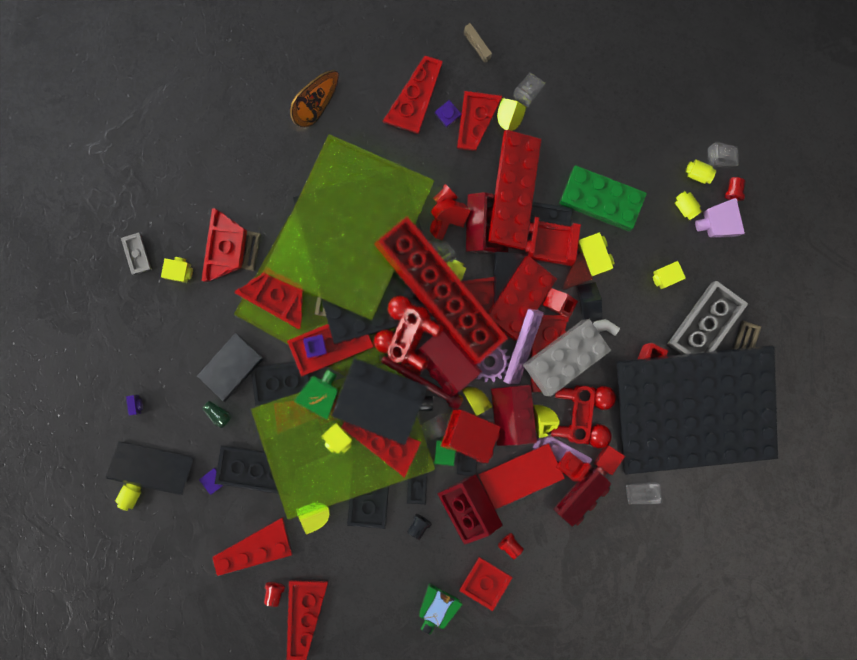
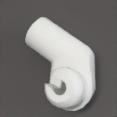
[593,319,620,336]

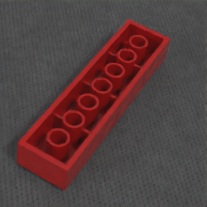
[374,216,508,364]

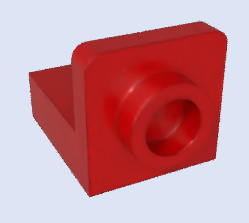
[556,451,591,481]

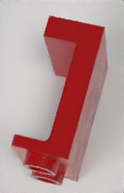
[525,217,581,266]
[441,410,500,463]

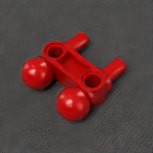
[374,296,443,371]
[551,385,616,449]

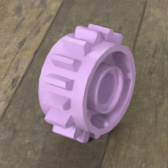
[476,344,510,382]

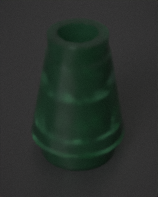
[202,401,231,428]

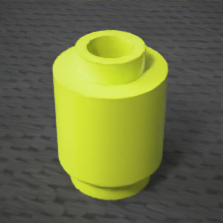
[686,159,716,184]
[675,191,702,220]
[115,483,142,511]

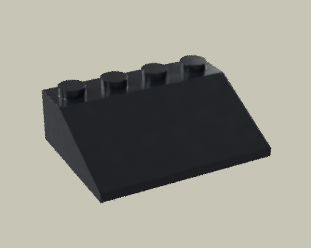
[332,358,428,445]

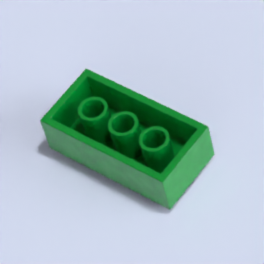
[559,165,647,231]

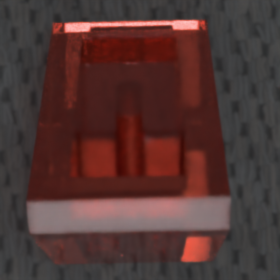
[562,252,593,290]

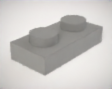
[121,233,152,275]

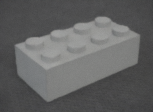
[667,281,748,355]
[522,319,611,396]

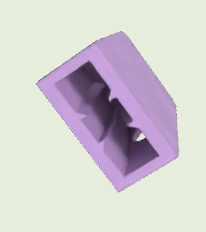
[695,198,745,238]

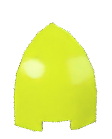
[497,98,527,131]
[462,387,493,416]
[533,405,560,438]
[296,503,330,535]

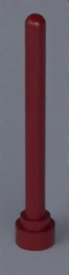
[381,357,463,410]

